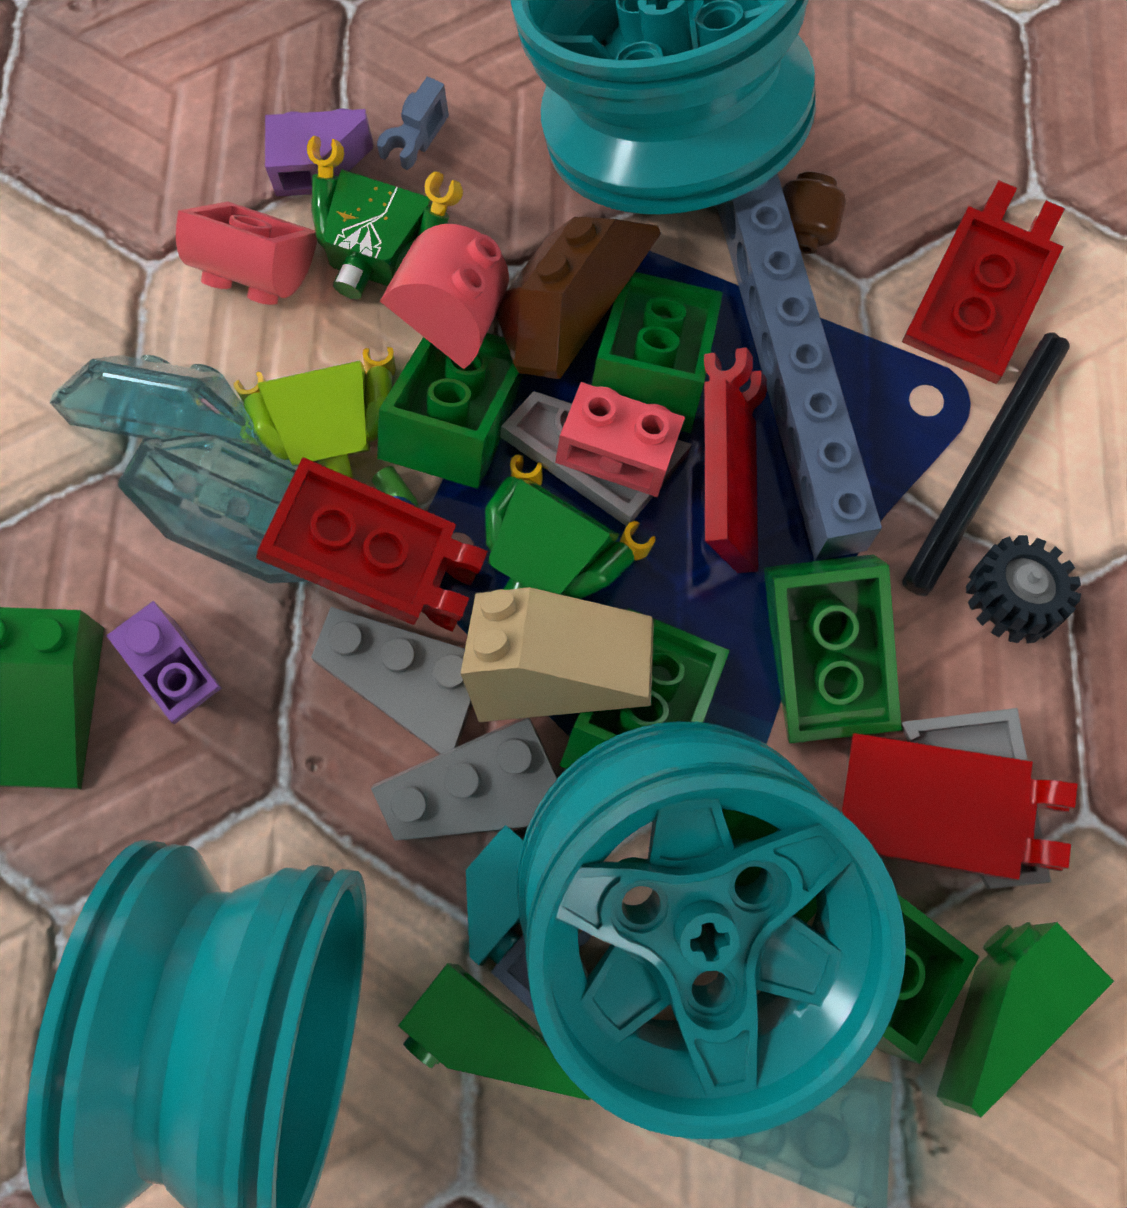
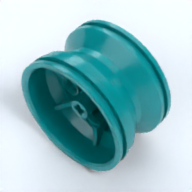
[510,0,816,214]
[517,721,906,1139]
[25,840,367,1208]

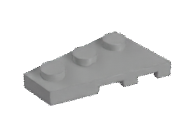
[500,391,692,526]
[311,607,472,755]
[901,708,1051,889]
[371,717,558,841]

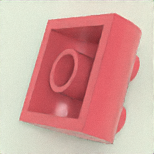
[176,201,317,305]
[380,224,509,369]

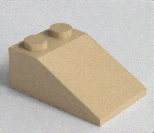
[460,587,654,722]

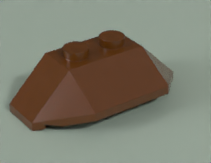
[496,217,661,379]

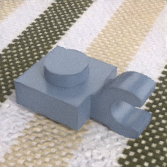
[377,76,449,170]

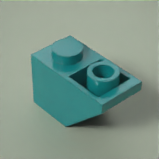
[466,825,523,966]

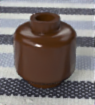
[782,172,846,254]

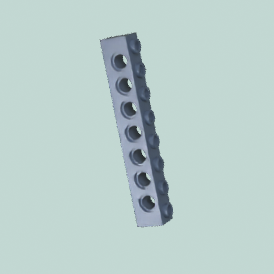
[716,174,882,561]

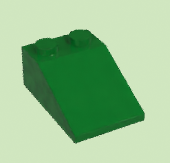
[592,272,723,433]
[377,333,524,489]
[764,554,902,744]
[0,607,104,790]
[560,608,730,769]
[936,922,1114,1118]
[398,963,591,1101]

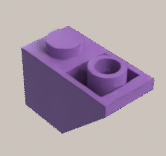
[265,108,373,196]
[106,601,222,725]

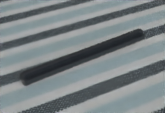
[902,332,1070,597]

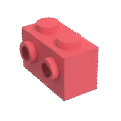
[555,382,685,498]

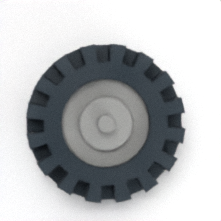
[966,535,1081,644]

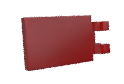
[902,180,1065,384]
[704,347,767,573]
[256,457,488,632]
[842,733,1078,881]

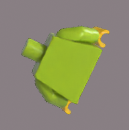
[233,347,396,479]

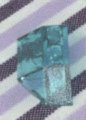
[50,355,272,462]
[118,434,310,583]

